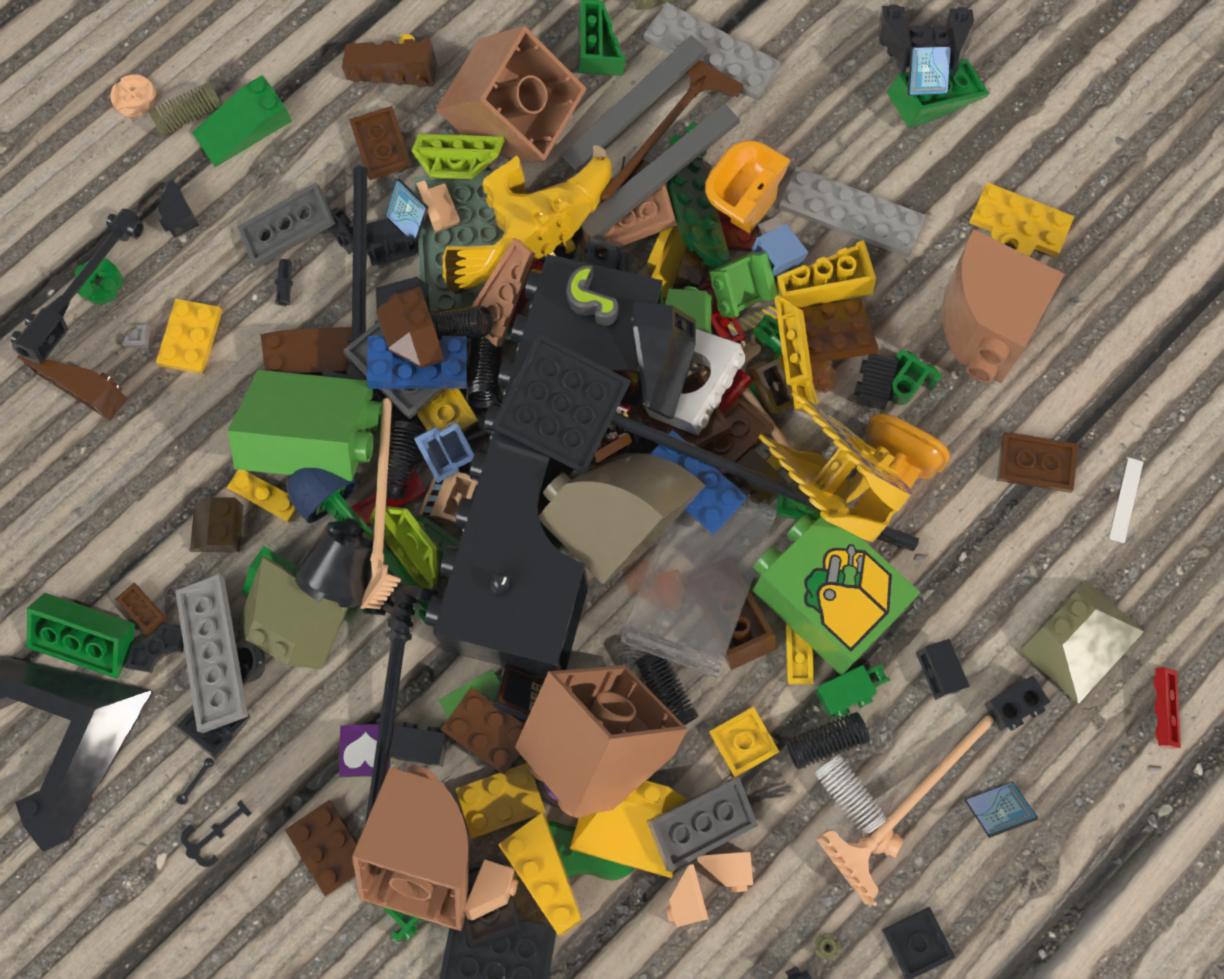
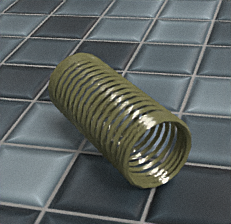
[148,81,222,137]

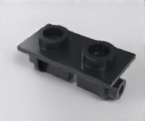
[327,206,353,255]

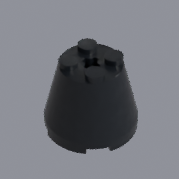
[295,518,374,608]

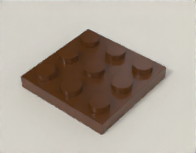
[800,298,878,364]
[635,371,731,448]

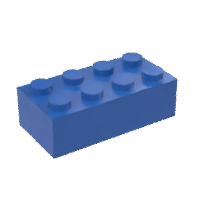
[650,430,747,536]

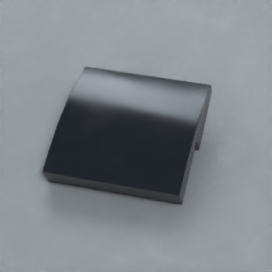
[177,709,250,760]

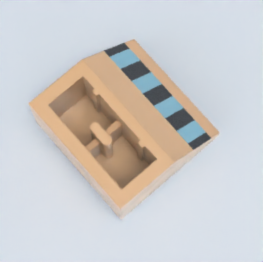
[419,472,477,530]

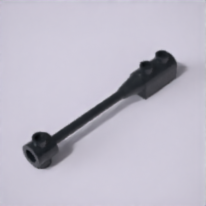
[11,209,144,365]

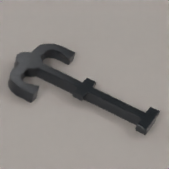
[181,800,252,867]

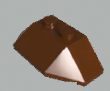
[376,284,444,368]

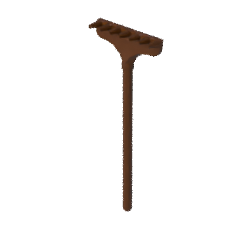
[601,60,743,201]

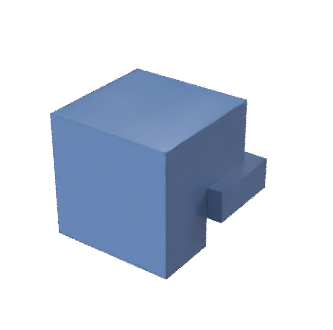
[752,224,808,284]
[414,420,474,483]

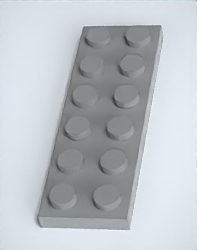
[644,2,781,101]
[779,167,926,258]
[175,574,248,733]

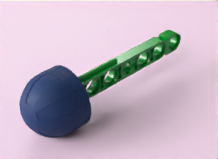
[287,467,432,627]

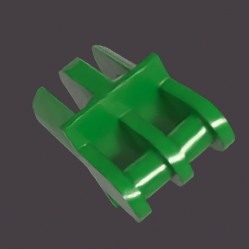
[752,315,782,353]

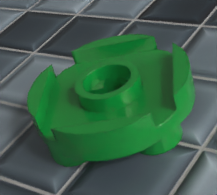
[74,258,123,305]

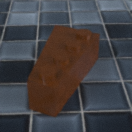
[342,37,437,87]

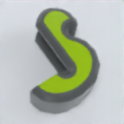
[566,266,619,326]

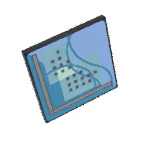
[907,46,952,96]
[385,178,429,244]
[965,782,1038,838]

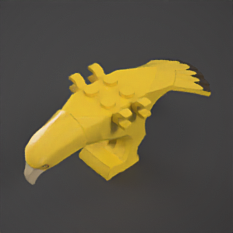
[442,145,612,294]

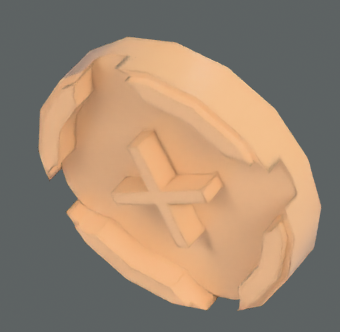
[110,74,157,117]

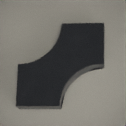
[125,623,184,673]

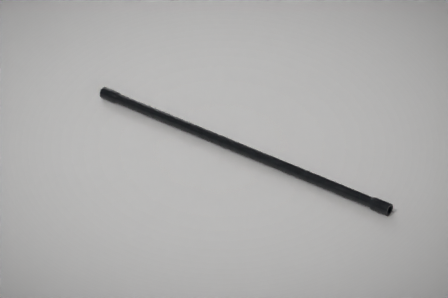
[610,412,919,552]

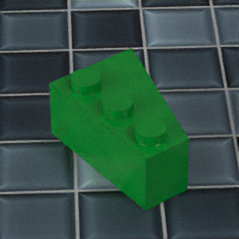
[578,0,626,76]

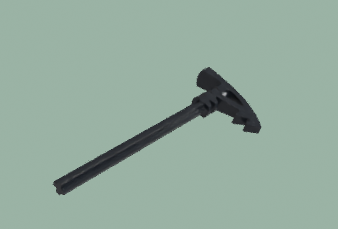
[322,165,367,381]
[362,584,439,825]

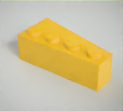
[776,240,876,308]
[498,813,584,937]

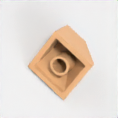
[665,864,708,927]

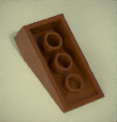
[260,327,352,376]
[17,355,128,421]
[686,558,776,670]

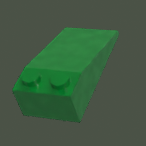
[886,59,990,128]
[192,75,292,167]

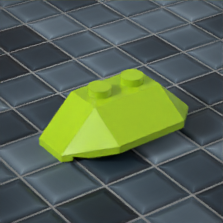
[412,134,504,179]
[369,507,442,589]

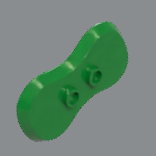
[548,821,634,880]

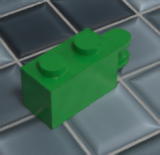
[815,664,891,719]

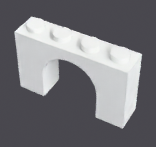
[643,329,746,435]

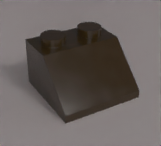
[190,497,244,552]

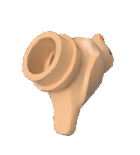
[858,813,905,858]

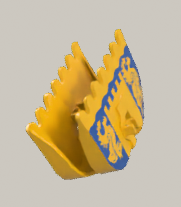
[759,391,913,542]

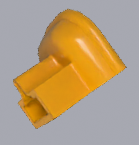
[705,141,791,234]
[865,413,950,489]

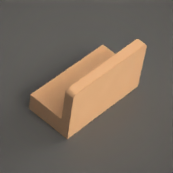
[416,180,461,233]

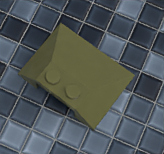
[239,556,348,669]
[1019,580,1144,704]

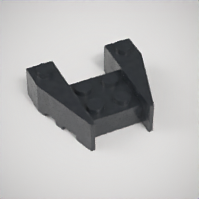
[878,4,974,76]

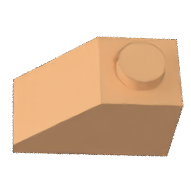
[696,852,753,892]
[465,860,519,920]

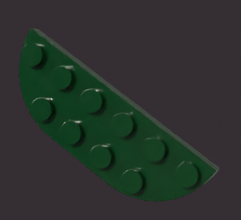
[667,157,731,269]

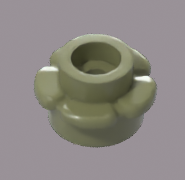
[814,933,841,961]

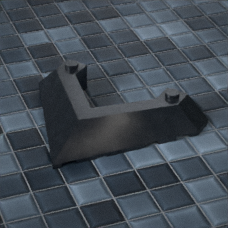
[0,656,153,852]

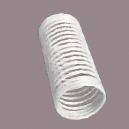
[814,754,888,837]

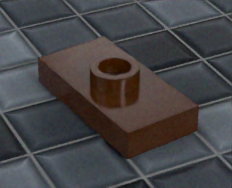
[115,582,168,636]

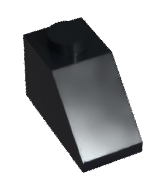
[158,179,199,238]

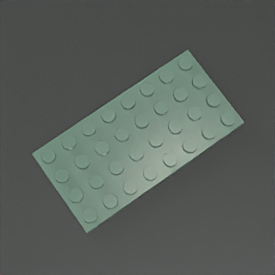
[415,170,513,346]

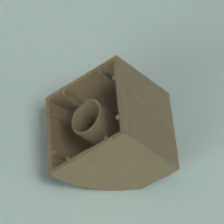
[539,453,705,584]

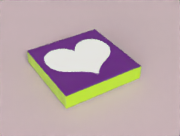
[339,724,392,778]

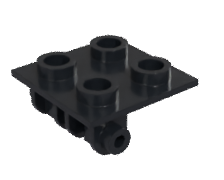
[367,218,416,266]

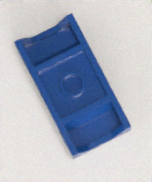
[367,336,467,389]

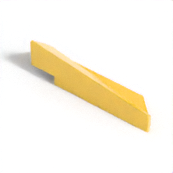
[647,225,686,301]
[775,295,818,414]

